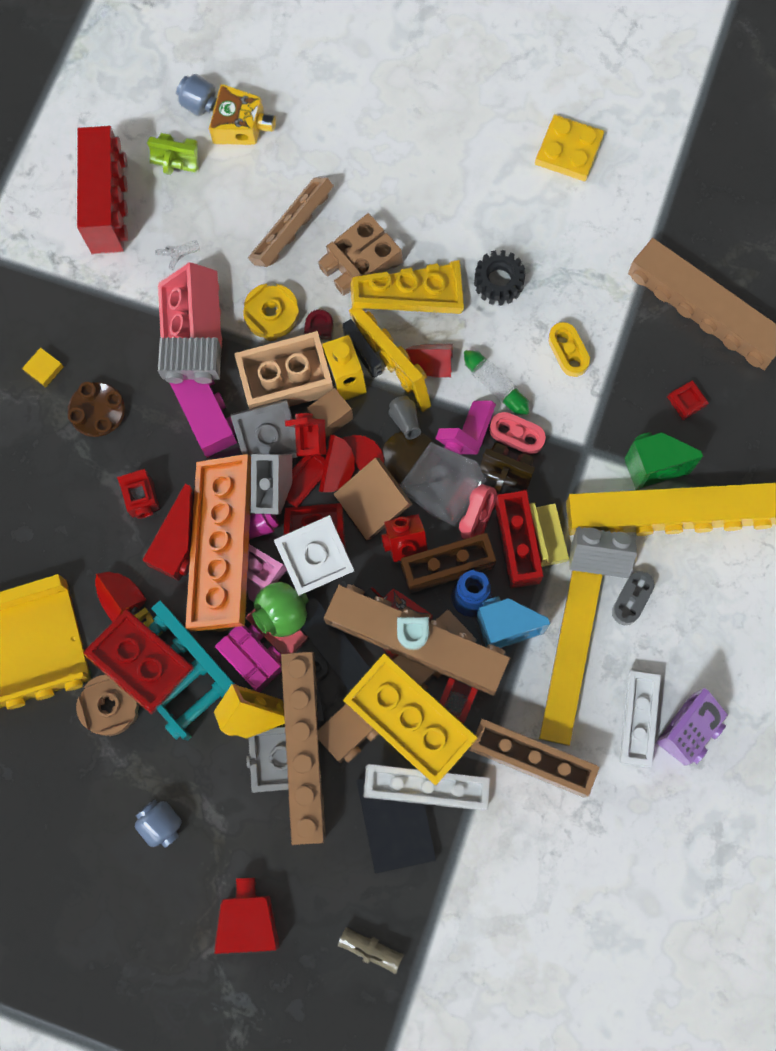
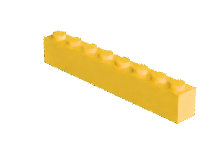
[566,483,776,536]

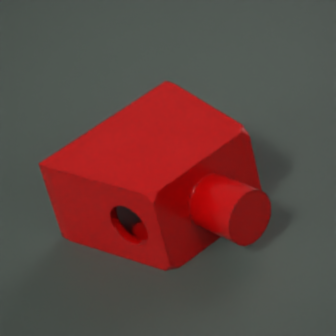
[215,877,279,954]

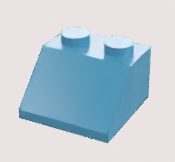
[476,597,550,648]

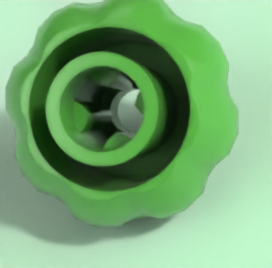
[252,582,309,637]

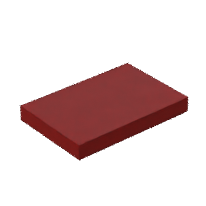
[83,609,194,715]

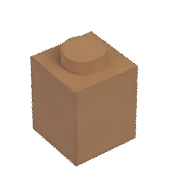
[307,388,353,438]

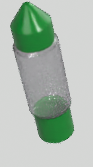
[464,350,529,415]

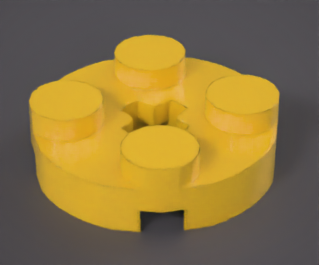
[243,284,300,341]

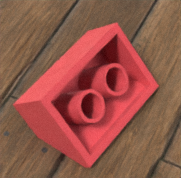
[158,262,222,348]

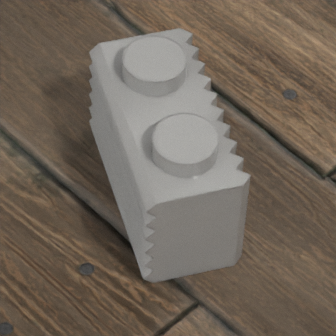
[158,337,221,384]
[569,527,637,578]

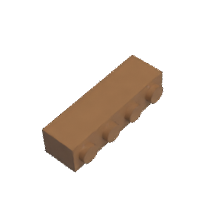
[469,719,600,798]

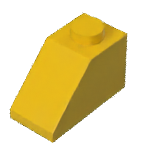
[214,684,285,738]

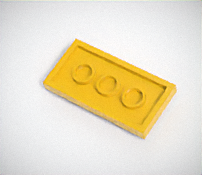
[343,654,478,786]

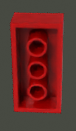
[77,125,128,254]

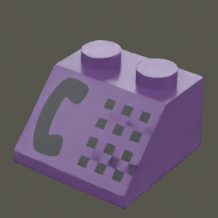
[655,688,727,766]

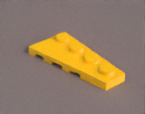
[349,308,431,413]

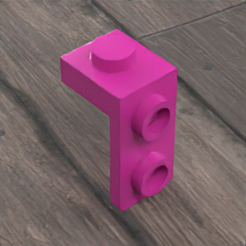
[435,400,496,454]

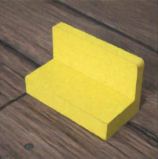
[529,503,569,567]

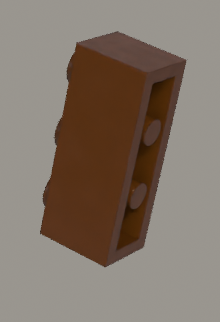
[401,533,496,594]

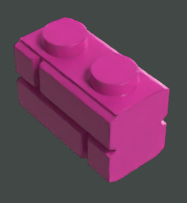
[215,624,282,692]

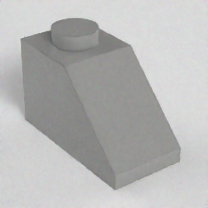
[251,454,292,514]

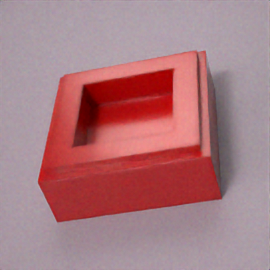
[667,380,709,420]

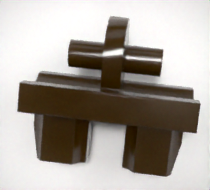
[479,443,535,492]

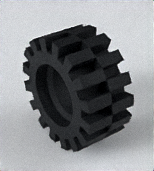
[474,250,525,306]

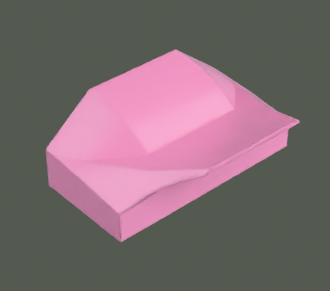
[247,544,287,602]

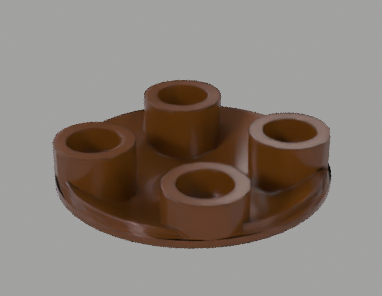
[68,382,125,437]

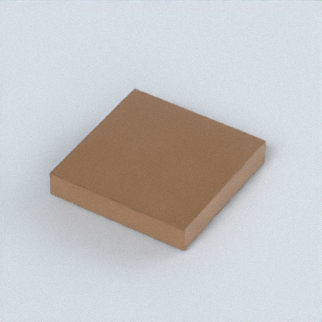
[334,458,412,540]

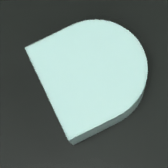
[397,617,429,650]

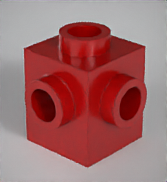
[381,514,428,562]

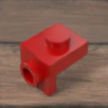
[285,413,326,457]

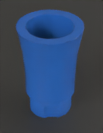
[451,570,492,617]

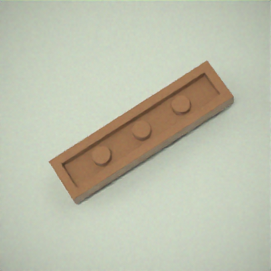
[248,178,334,267]

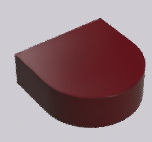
[304,310,334,340]

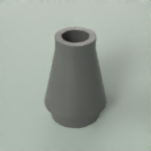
[389,396,421,439]

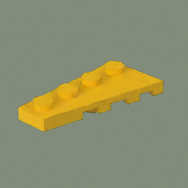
[350,260,464,314]

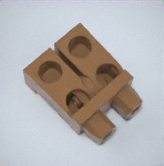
[318,213,403,296]

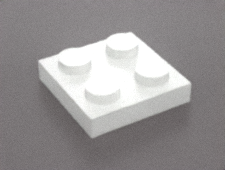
[274,515,354,595]

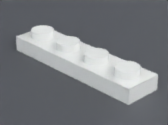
[363,764,490,810]

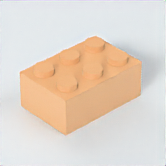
[234,331,333,409]

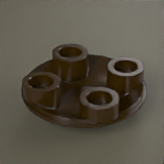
[382,431,438,486]

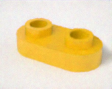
[548,322,590,377]

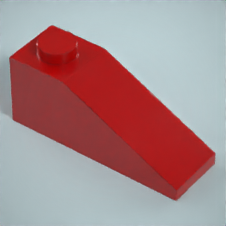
[143,483,194,581]

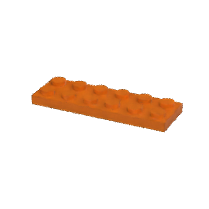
[185,454,251,632]

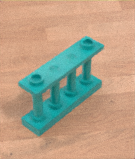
[148,600,236,741]

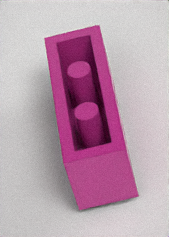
[170,379,237,458]

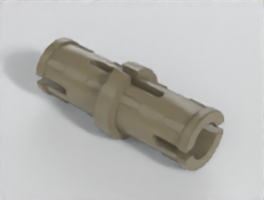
[338,927,404,974]

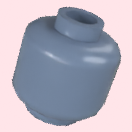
[176,74,217,116]
[135,800,181,848]

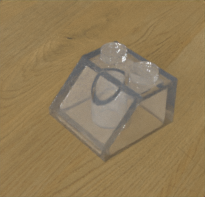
[400,442,486,526]

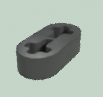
[612,571,654,626]

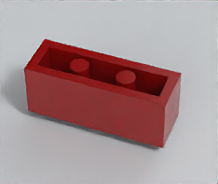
[495,490,543,588]

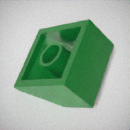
[624,432,703,490]

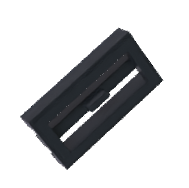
[342,319,382,378]

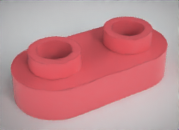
[490,412,546,454]
[459,484,497,539]

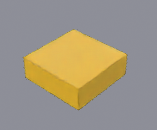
[22,347,64,388]

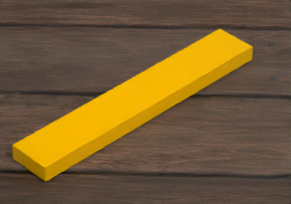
[539,570,602,746]

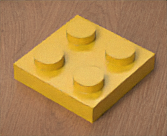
[535,114,605,182]

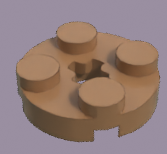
[76,675,139,736]

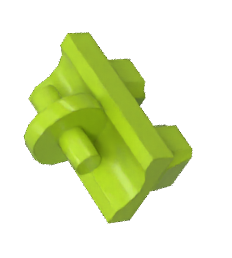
[147,133,199,175]

